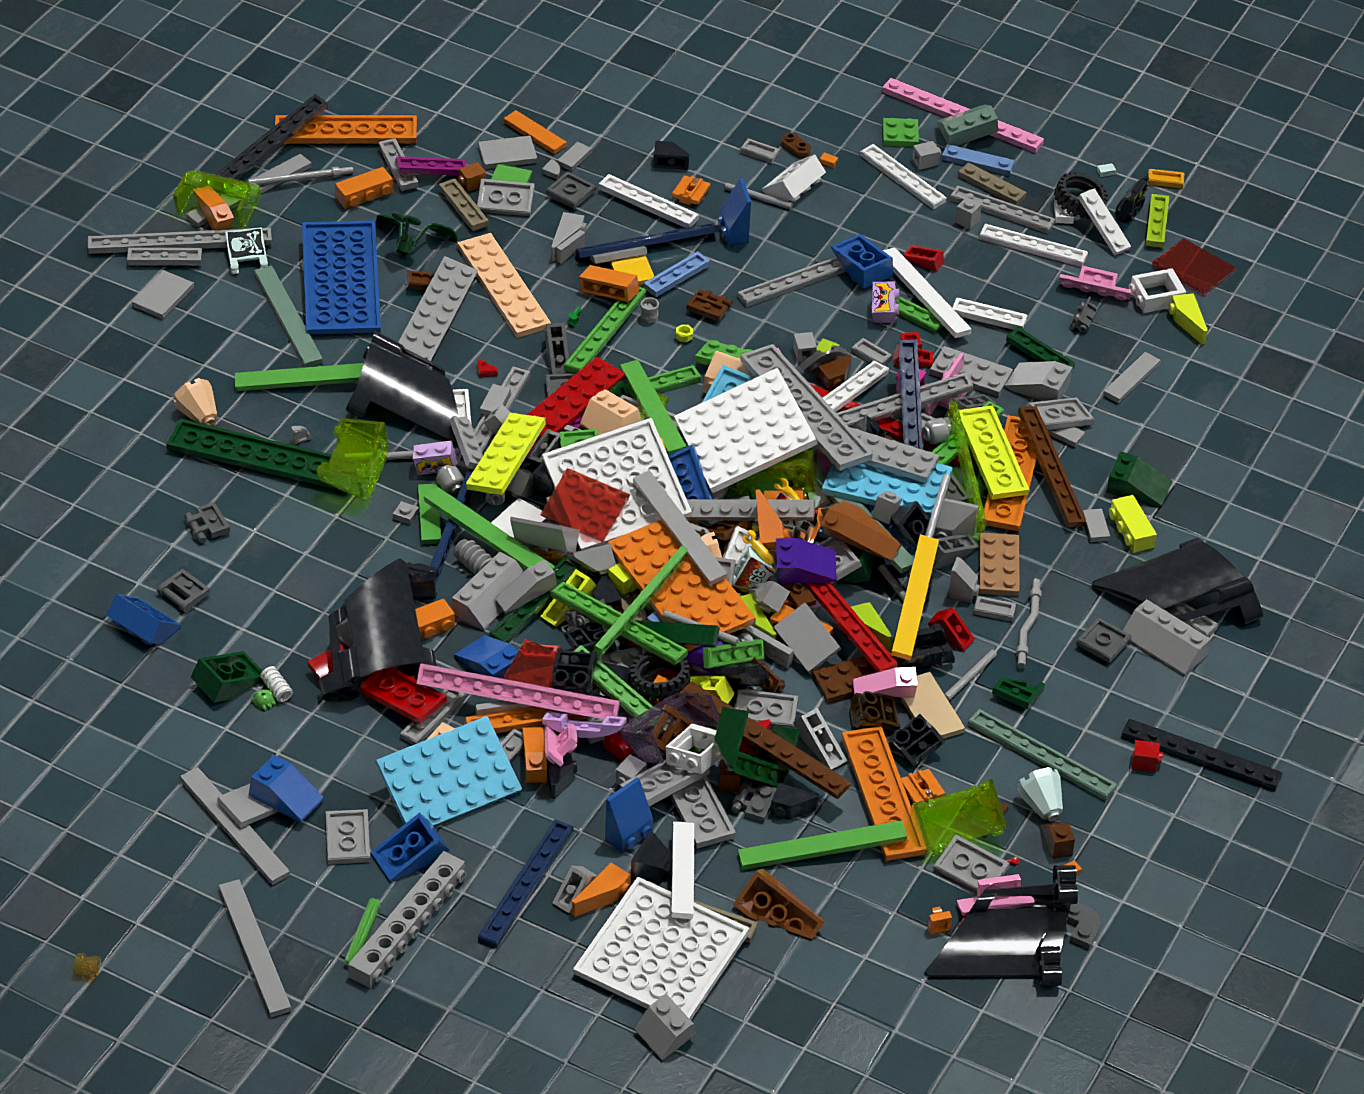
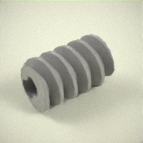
[453,539,493,575]

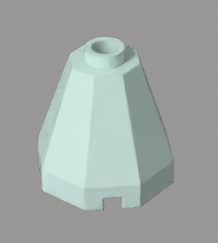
[1016,767,1063,821]

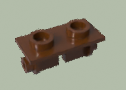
[751,657,786,693]

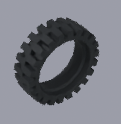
[1054,171,1108,219]
[630,651,690,702]

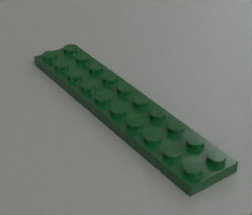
[166,419,361,492]

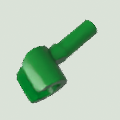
[567,306,581,326]

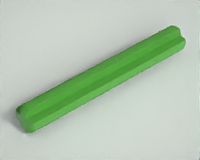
[345,898,380,967]

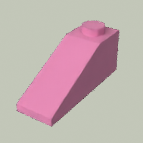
[853,667,917,697]

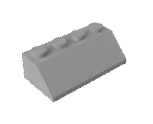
[452,552,524,631]
[1123,599,1211,676]

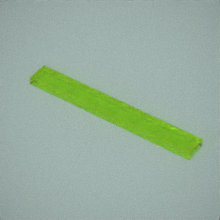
[948,401,986,533]

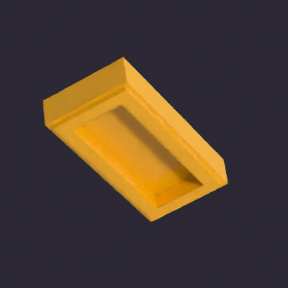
[1148,169,1184,189]

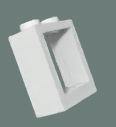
[1129,268,1186,313]
[666,724,721,774]

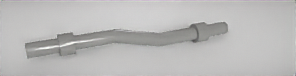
[1016,578,1042,669]

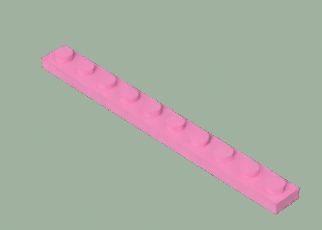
[882,78,1044,153]
[417,664,620,719]

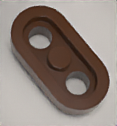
[781,132,811,158]

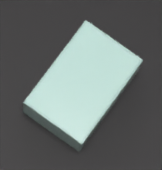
[1097,163,1116,177]

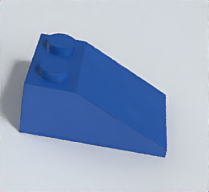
[717,178,751,245]
[831,234,893,288]
[454,635,524,680]
[249,755,324,823]
[605,777,653,854]
[371,812,450,882]

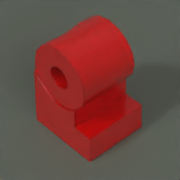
[604,728,637,760]

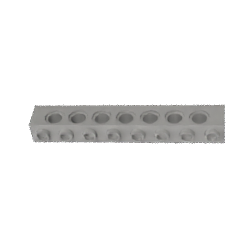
[348,851,466,988]

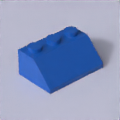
[106,594,182,646]

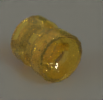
[73,952,101,978]

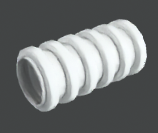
[261,666,293,702]

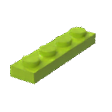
[1146,194,1169,248]

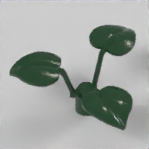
[375,212,458,255]

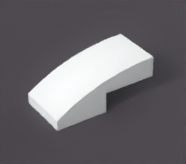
[1054,196,1074,224]

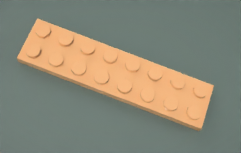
[458,233,551,338]

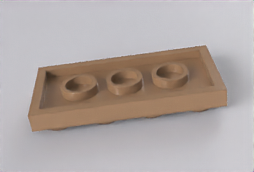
[979,533,1019,597]

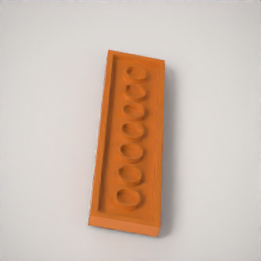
[275,115,417,144]
[981,415,1037,531]
[842,726,927,861]

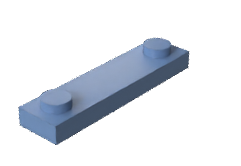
[942,144,1015,176]
[644,251,710,297]

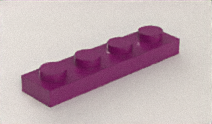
[395,156,467,176]

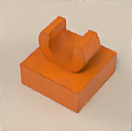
[928,907,952,935]

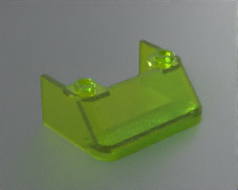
[173,170,261,229]

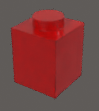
[1132,740,1163,772]

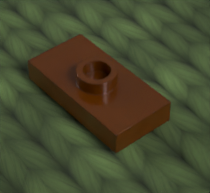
[406,270,435,290]
[779,583,816,608]

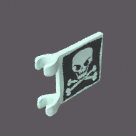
[225,227,268,274]

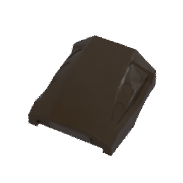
[850,691,901,731]

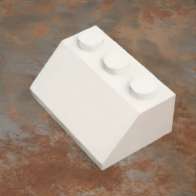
[761,155,826,202]

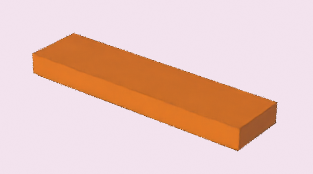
[504,110,567,155]

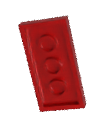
[360,668,447,724]

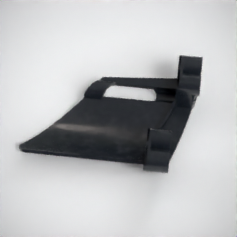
[346,331,459,443]
[1091,537,1263,624]
[320,558,437,701]
[924,865,1078,986]

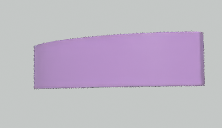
[542,711,627,738]

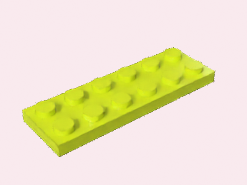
[956,406,1029,500]
[466,413,546,495]

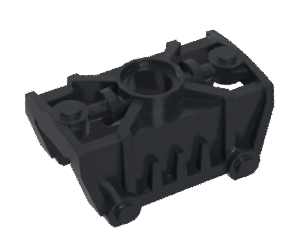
[890,624,955,668]

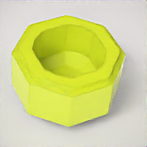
[676,325,693,342]

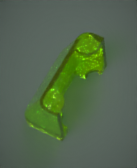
[317,418,389,500]
[735,448,818,497]
[912,779,1008,855]

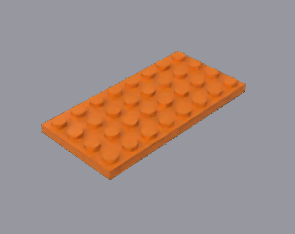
[608,520,756,652]

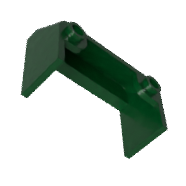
[714,707,800,787]

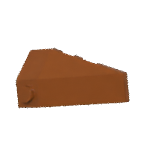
[820,501,902,562]
[733,869,825,939]

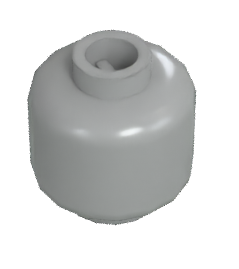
[922,418,952,445]
[436,465,464,494]

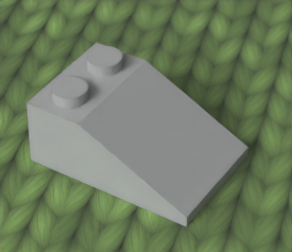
[1005,361,1073,401]

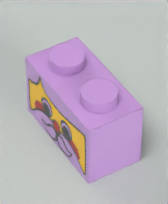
[872,281,900,323]
[413,441,456,475]

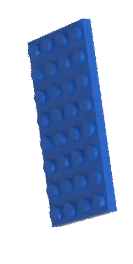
[302,220,381,335]

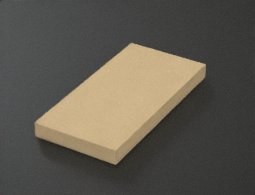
[899,672,965,739]

